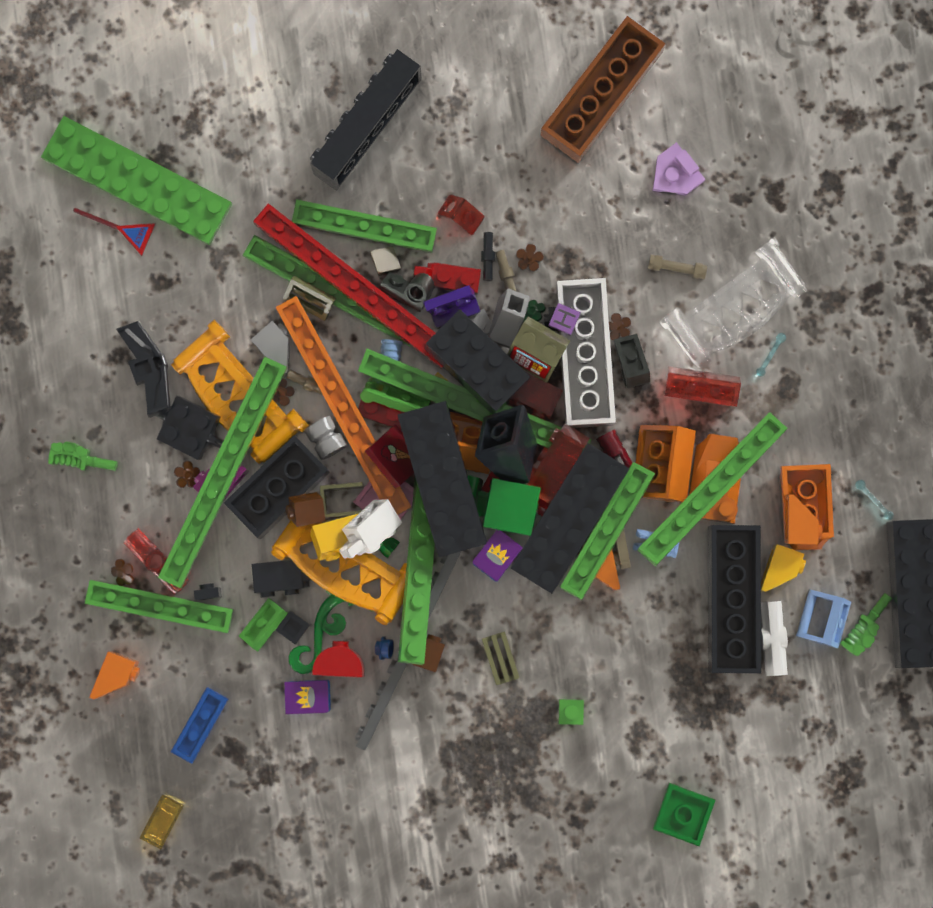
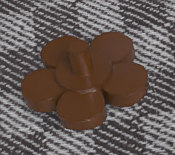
[516,244,544,272]
[609,313,631,340]
[273,378,295,406]
[174,461,200,488]
[111,559,134,586]

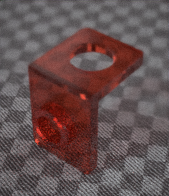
[438,195,484,235]

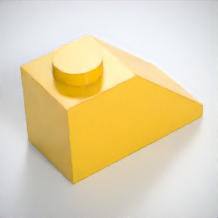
[310,513,359,561]
[761,544,806,592]

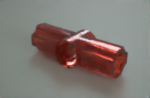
[123,528,190,595]

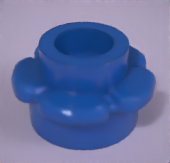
[375,636,394,660]

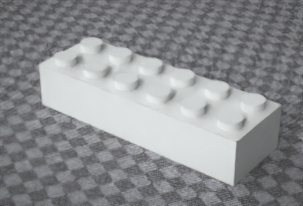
[556,278,616,428]

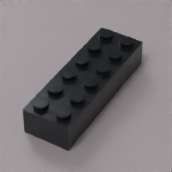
[310,49,422,191]
[398,401,487,558]
[510,443,630,594]
[886,519,933,668]
[708,525,761,674]

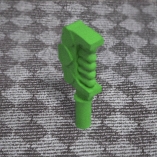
[48,442,118,471]
[840,593,892,656]

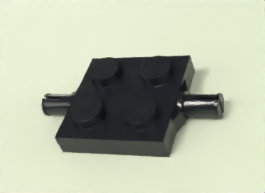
[156,395,224,460]

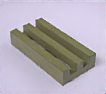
[283,276,336,321]
[482,631,519,685]

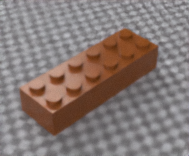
[540,16,666,163]

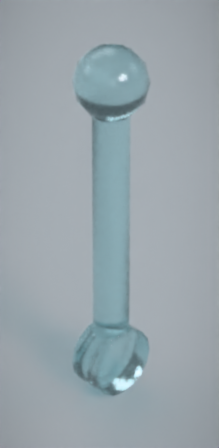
[756,333,786,377]
[855,480,894,520]

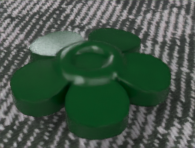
[523,300,546,323]

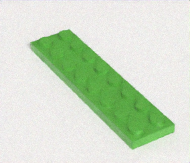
[41,116,232,245]

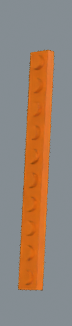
[276,296,412,515]

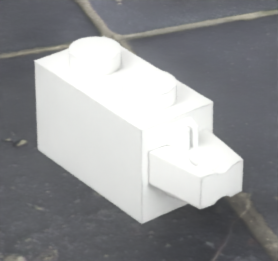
[339,499,402,558]

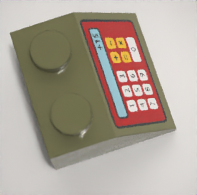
[507,317,570,383]

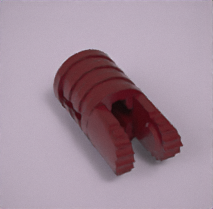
[596,429,632,468]

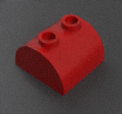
[312,641,365,677]

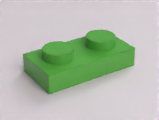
[239,598,288,652]

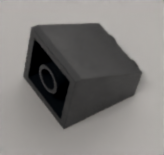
[475,405,538,484]

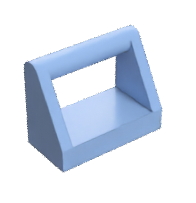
[796,589,851,648]

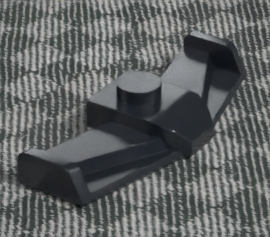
[116,321,171,418]

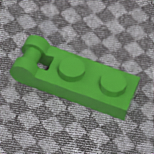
[360,377,431,412]

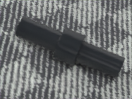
[481,232,495,281]

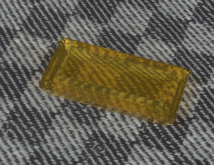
[140,794,184,849]

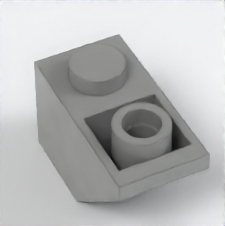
[488,289,530,348]

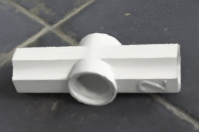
[761,601,788,676]

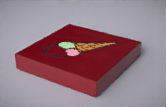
[365,424,414,489]

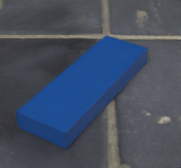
[171,687,229,764]

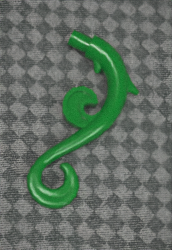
[288,591,373,674]

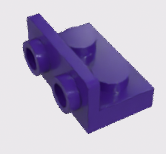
[424,285,481,328]

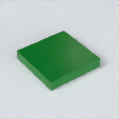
[482,478,541,536]
[652,782,716,847]

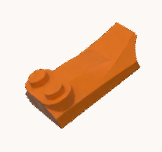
[689,434,741,524]
[779,464,834,550]

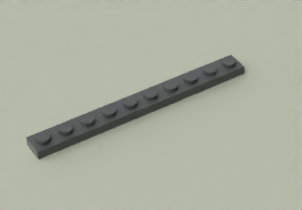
[355,551,461,750]

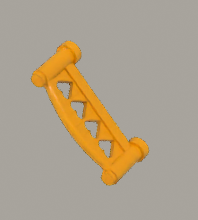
[171,319,309,465]
[271,520,407,625]

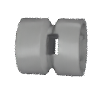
[304,415,348,460]

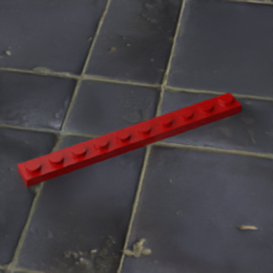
[253,203,444,370]

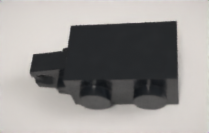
[251,560,312,598]

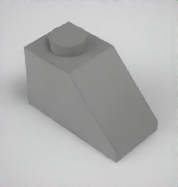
[251,321,290,378]

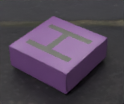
[548,303,581,336]

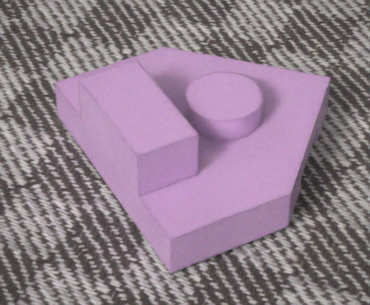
[653,142,706,196]

